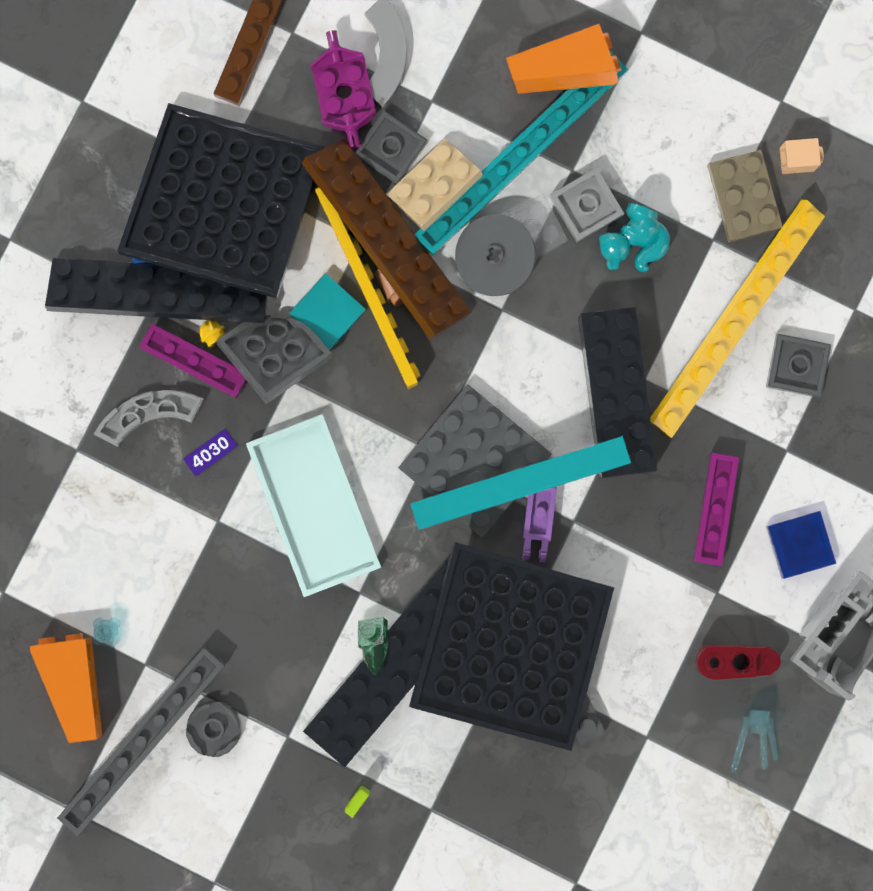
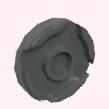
[186,701,242,757]

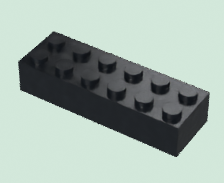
[578,307,657,479]

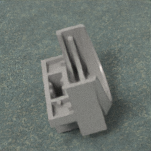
[789,571,873,701]

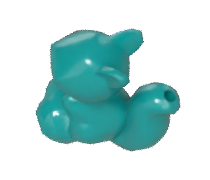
[599,203,670,273]

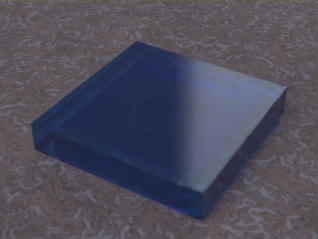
[766,511,836,579]

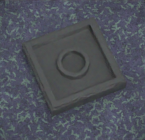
[355,110,428,185]
[766,334,831,398]

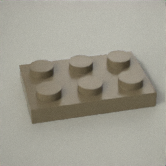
[707,150,783,243]

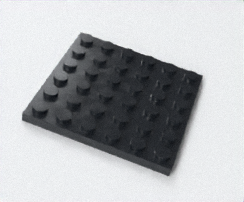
[117,103,324,299]
[409,542,614,751]

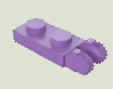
[522,487,557,563]

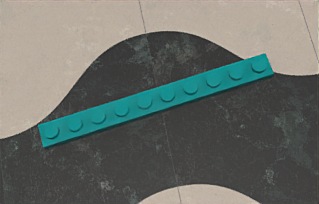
[414,50,629,256]

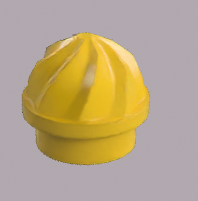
[200,320,226,348]

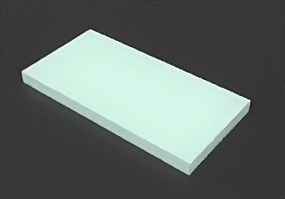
[246,414,381,597]

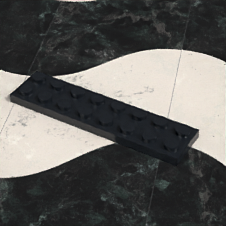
[45,258,268,323]
[303,562,448,768]

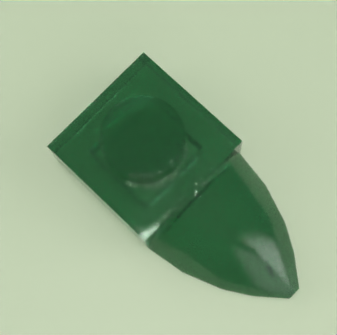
[358,617,388,675]

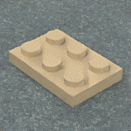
[387,139,483,231]

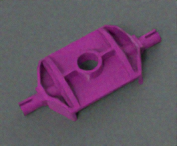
[310,30,376,149]

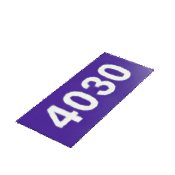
[183,429,237,477]

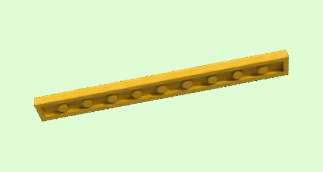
[650,200,825,438]

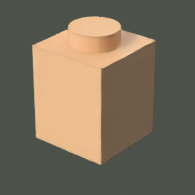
[779,138,824,174]

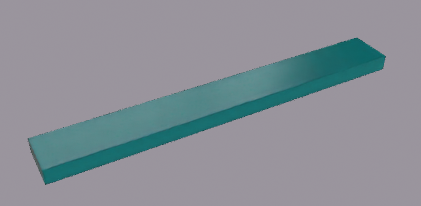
[410,436,631,530]

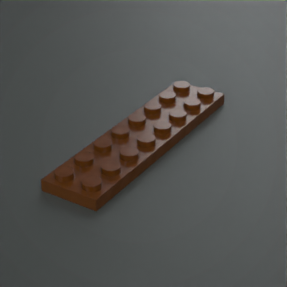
[302,138,472,340]

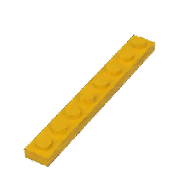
[315,188,420,390]

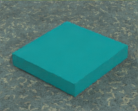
[289,273,366,350]

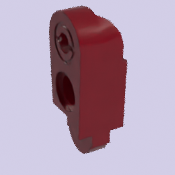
[695,644,781,680]

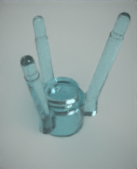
[731,710,778,772]

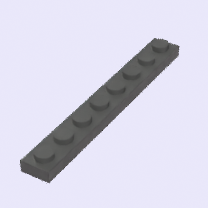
[57,647,226,837]

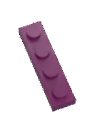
[139,324,246,399]
[693,453,739,566]

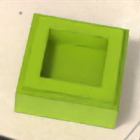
[345,785,370,818]

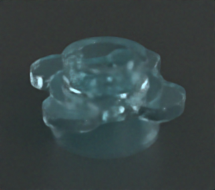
[93,617,121,645]

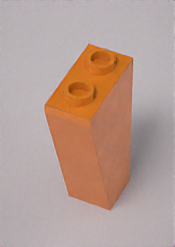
[506,24,621,94]
[30,633,103,743]

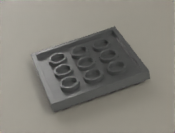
[398,384,552,538]

